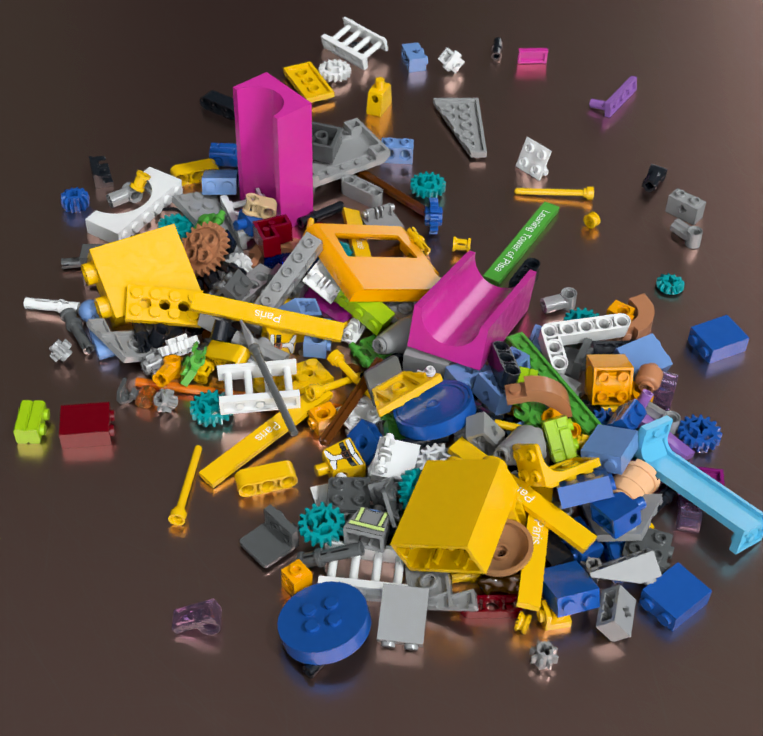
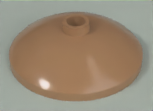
[485,519,534,577]

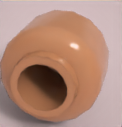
[635,363,663,392]

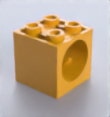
[584,354,634,405]

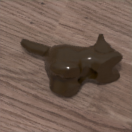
[477,570,521,595]

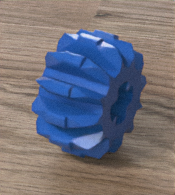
[60,187,90,214]

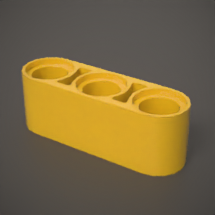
[170,158,219,186]
[205,340,252,366]
[234,460,298,497]

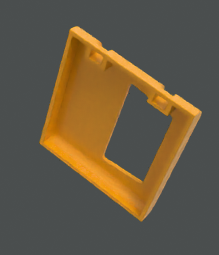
[303,223,442,302]

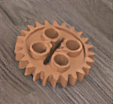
[182,221,230,278]

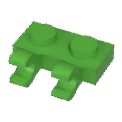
[180,341,207,387]
[514,402,547,429]

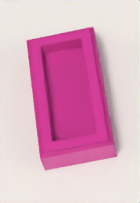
[517,48,548,64]

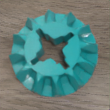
[656,273,685,295]

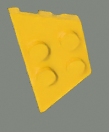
[372,371,443,417]

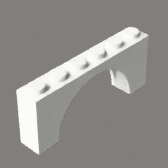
[85,167,183,243]

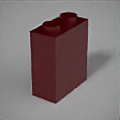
[59,402,115,449]

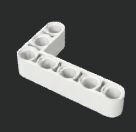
[538,313,631,375]

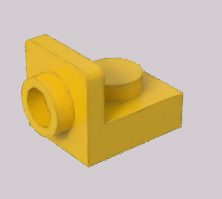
[537,600,572,631]

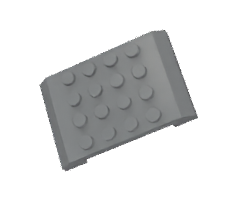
[312,118,390,188]

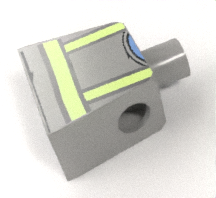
[343,505,390,553]

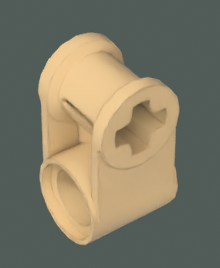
[242,193,277,219]

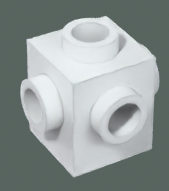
[438,47,465,73]

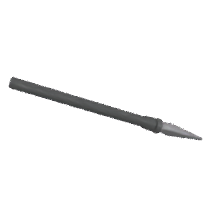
[240,319,298,436]

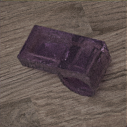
[652,370,679,411]
[676,494,703,533]
[172,598,222,635]

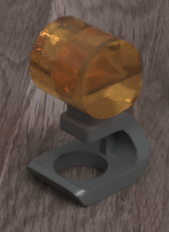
[116,378,157,409]

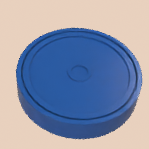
[393,380,476,441]
[277,582,372,665]

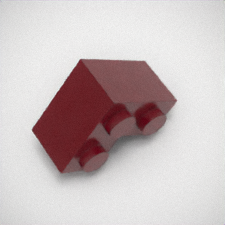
[252,214,293,258]

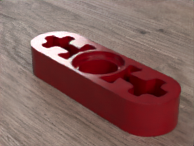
[460,595,524,619]

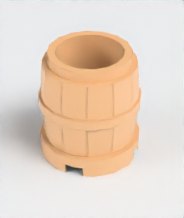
[613,459,660,499]

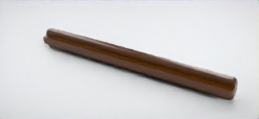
[355,170,426,217]
[319,357,383,447]

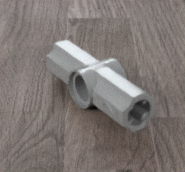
[231,330,290,361]

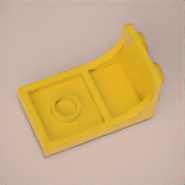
[512,443,601,488]

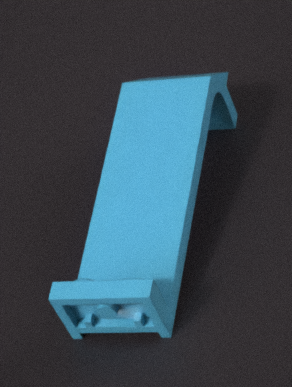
[635,415,763,554]

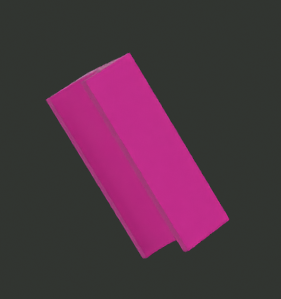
[233,72,313,228]
[407,251,537,371]

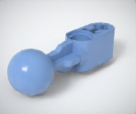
[79,299,116,361]

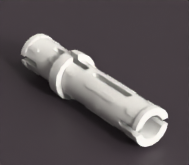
[24,297,81,314]

